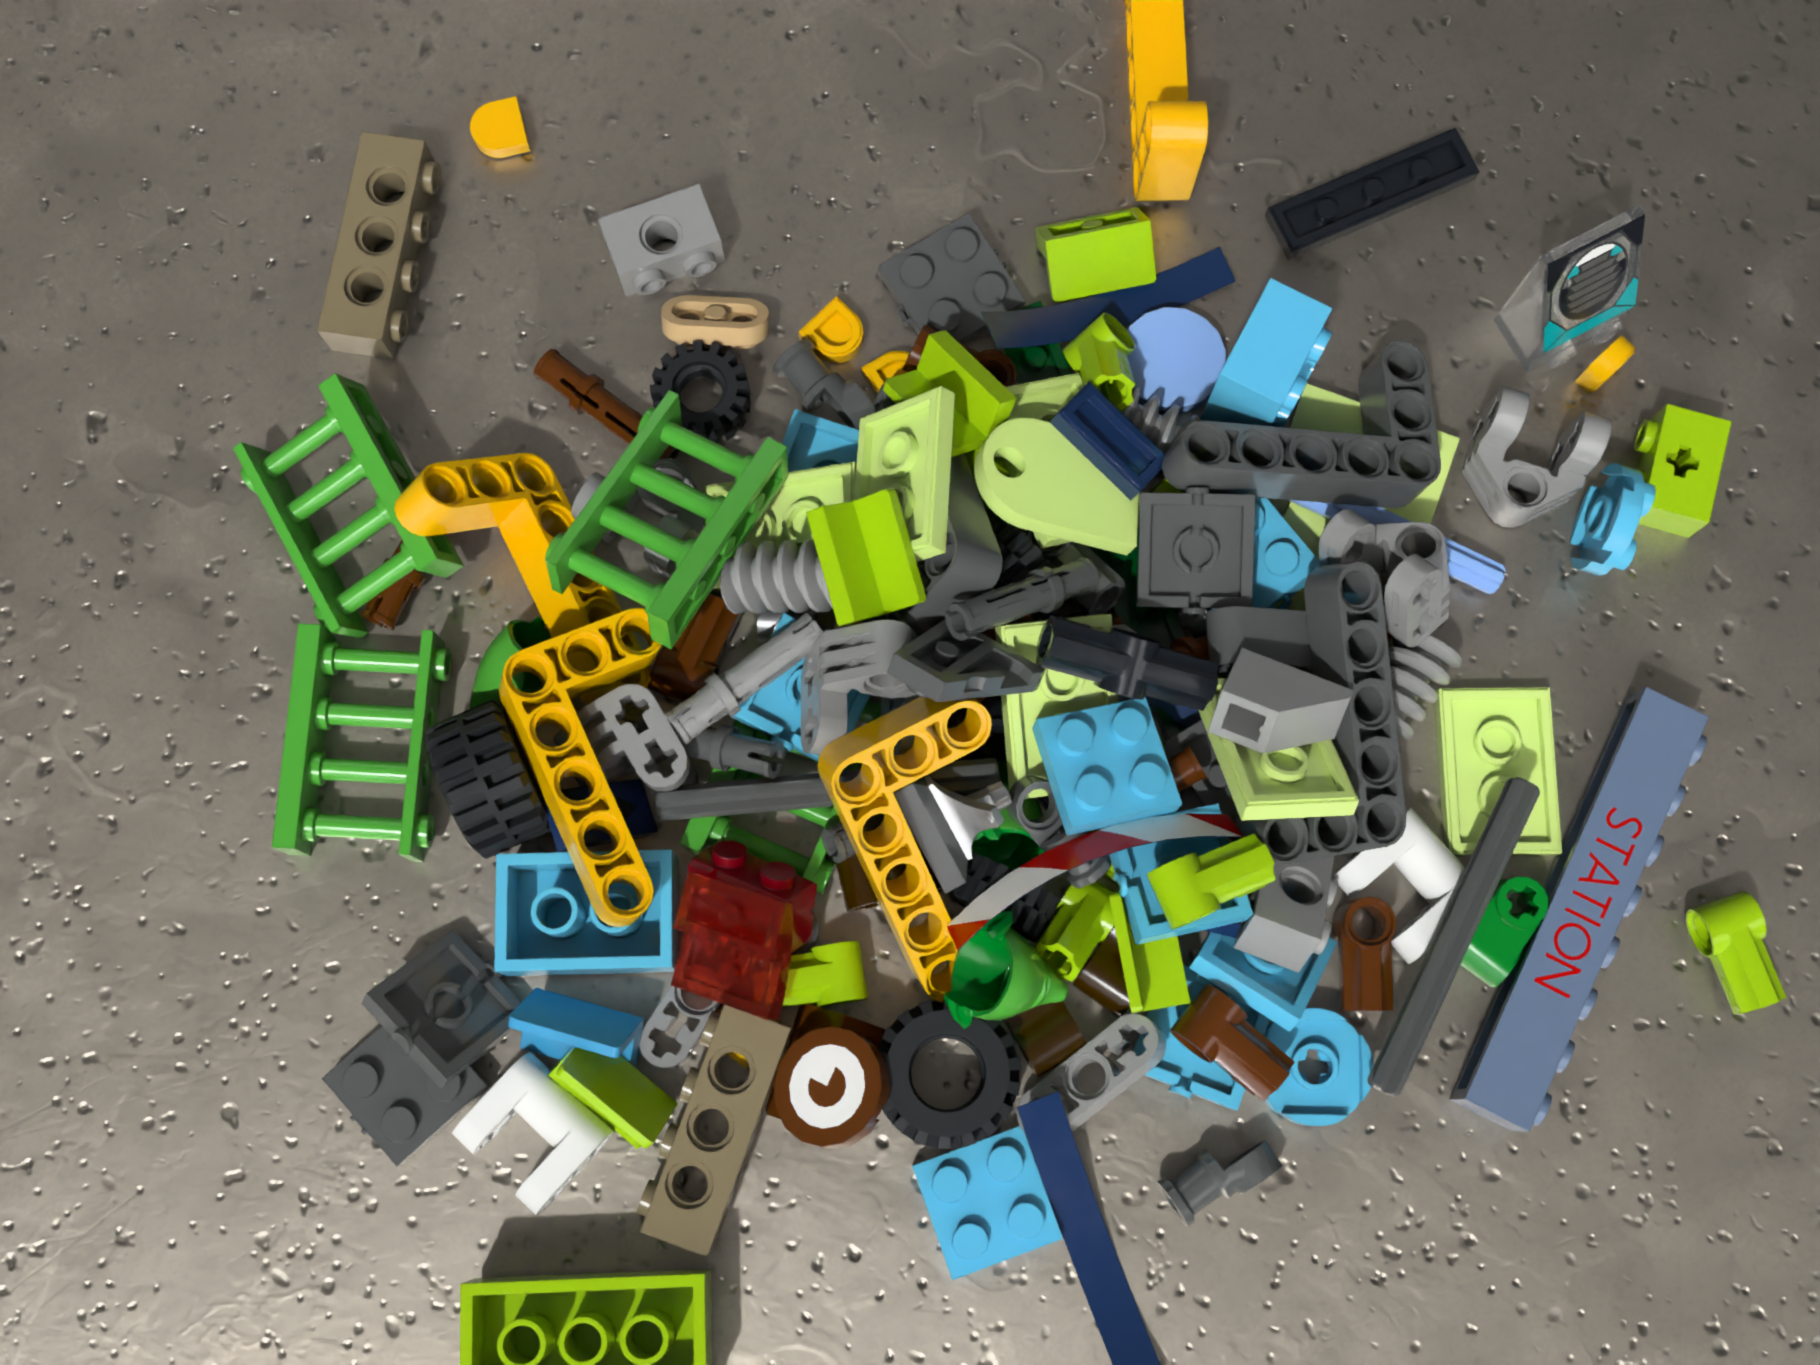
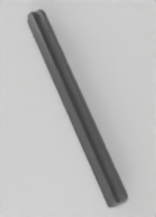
[655,758,1000,821]
[1367,777,1540,1097]

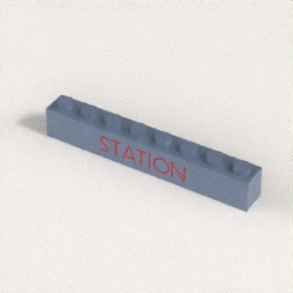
[1449,687,1709,1132]

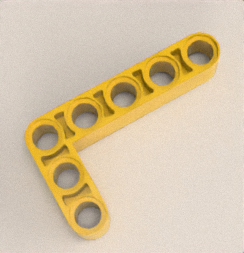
[1125,0,1208,201]
[394,453,651,705]
[498,608,662,927]
[817,697,992,1003]

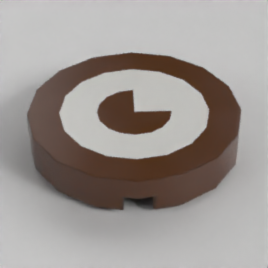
[773,1026,890,1149]

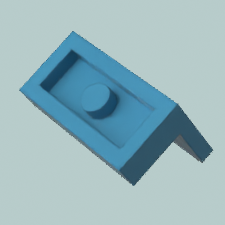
[508,988,644,1068]

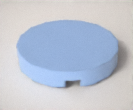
[1127,307,1226,414]

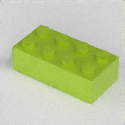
[460,1269,713,1365]

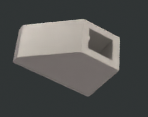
[1208,648,1354,753]

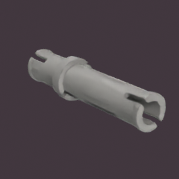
[664,613,823,744]

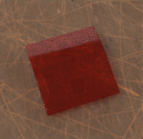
[671,871,793,1020]

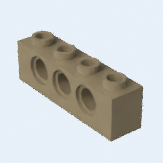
[317,131,441,360]
[637,1004,795,1257]

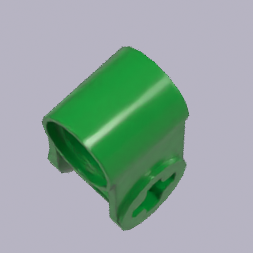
[1460,877,1548,988]

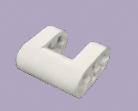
[1331,807,1466,964]
[452,1051,614,1216]

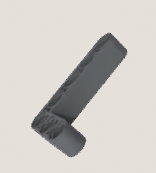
[1162,340,1441,508]
[861,383,1003,636]
[1231,561,1406,864]

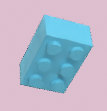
[1200,278,1333,427]
[494,849,679,976]

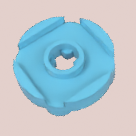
[1570,463,1656,576]
[1264,1008,1373,1126]

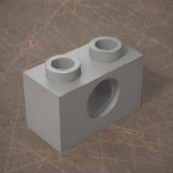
[598,184,725,297]
[1233,829,1338,973]

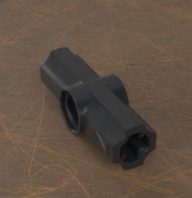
[1036,615,1219,711]

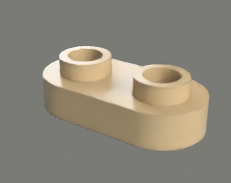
[661,295,769,349]

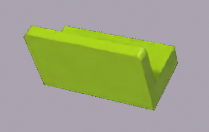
[1035,207,1156,302]
[883,330,1017,457]
[806,488,926,626]
[1109,892,1191,1014]
[548,1046,678,1150]

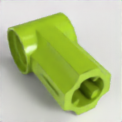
[1063,312,1136,412]
[1146,833,1276,930]
[1035,881,1114,982]
[1685,891,1787,1015]
[749,941,869,1012]

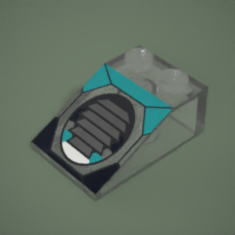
[1494,205,1645,373]

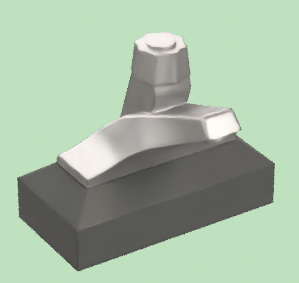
[893,776,1012,894]

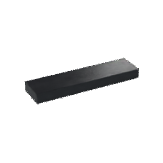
[1265,128,1480,260]

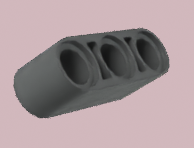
[1206,606,1350,675]

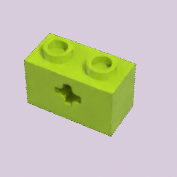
[1634,404,1732,538]

